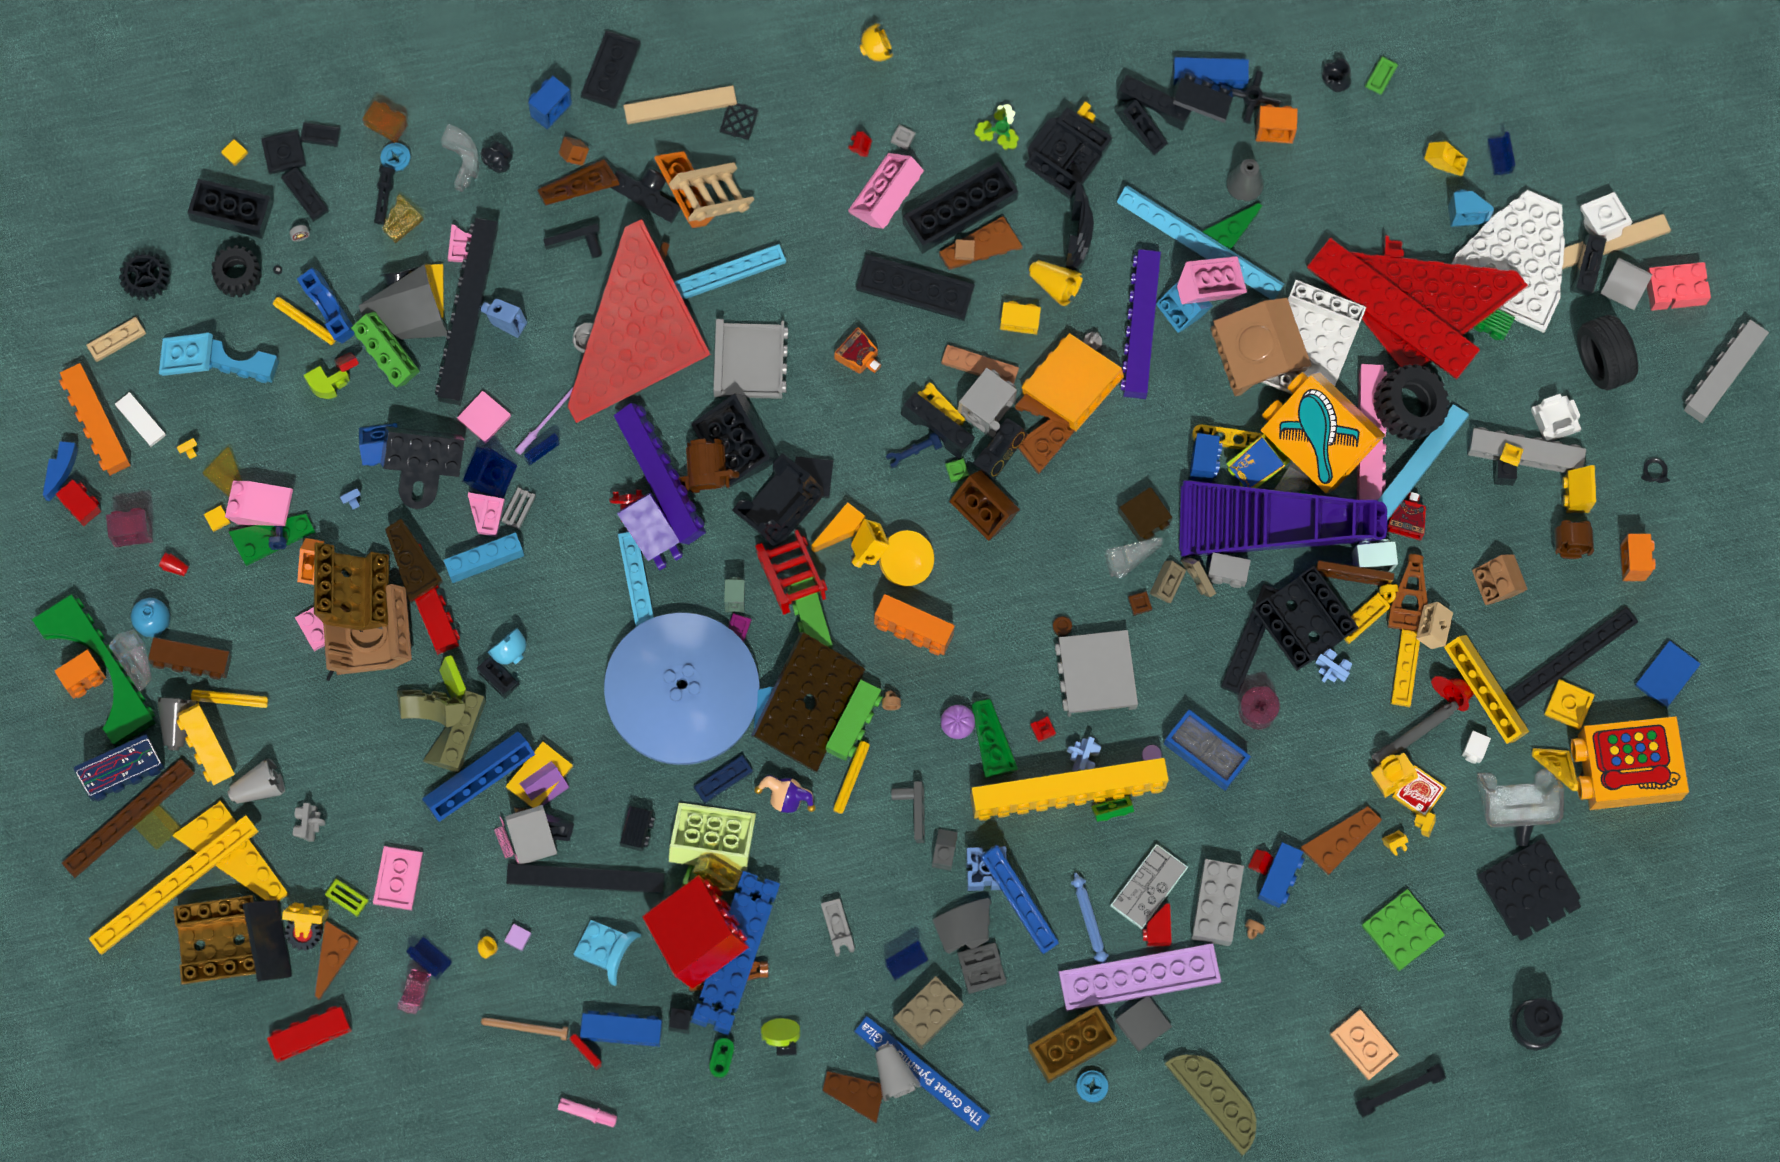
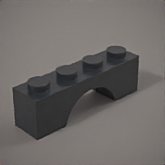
[1117,75,1192,131]
[901,392,975,459]

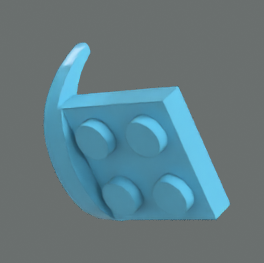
[573,920,641,986]

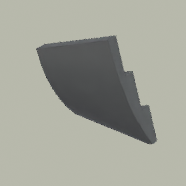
[933,898,992,954]

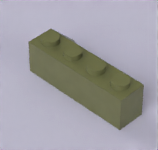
[423,691,486,773]

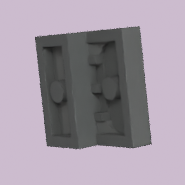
[957,943,1006,994]
[1115,996,1172,1052]

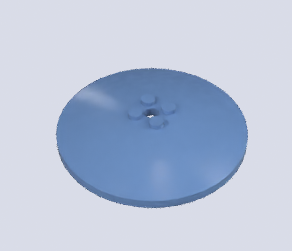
[604,613,759,765]

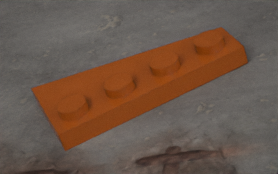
[939,216,1023,270]
[1018,419,1075,474]
[1300,807,1382,875]

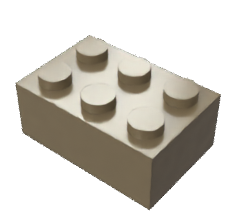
[893,976,964,1049]

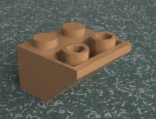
[1472,555,1528,605]

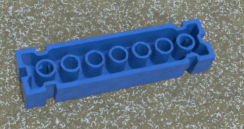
[691,871,780,1035]

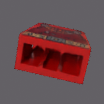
[1387,492,1426,541]

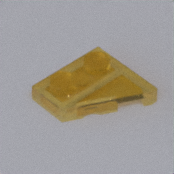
[382,194,424,244]
[202,447,242,497]

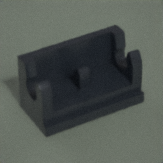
[476,656,520,699]

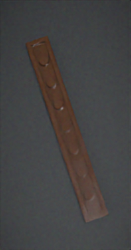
[61,759,195,878]

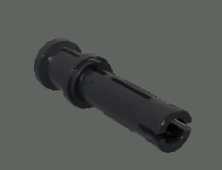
[374,167,396,225]

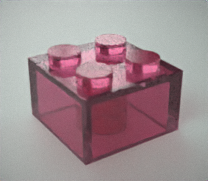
[106,508,153,548]

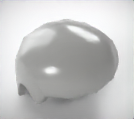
[572,323,593,353]

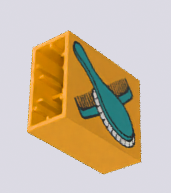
[1260,372,1385,493]

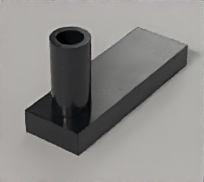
[543,224,602,258]

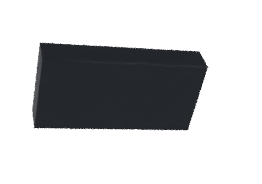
[300,123,341,147]

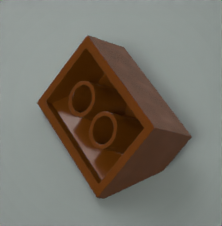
[949,470,1020,541]

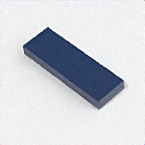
[694,755,753,804]

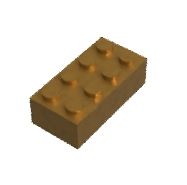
[1028,1006,1117,1083]

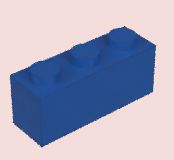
[1257,842,1304,908]

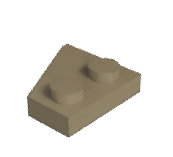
[1180,557,1216,597]

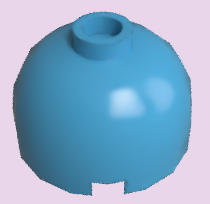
[131,597,171,637]

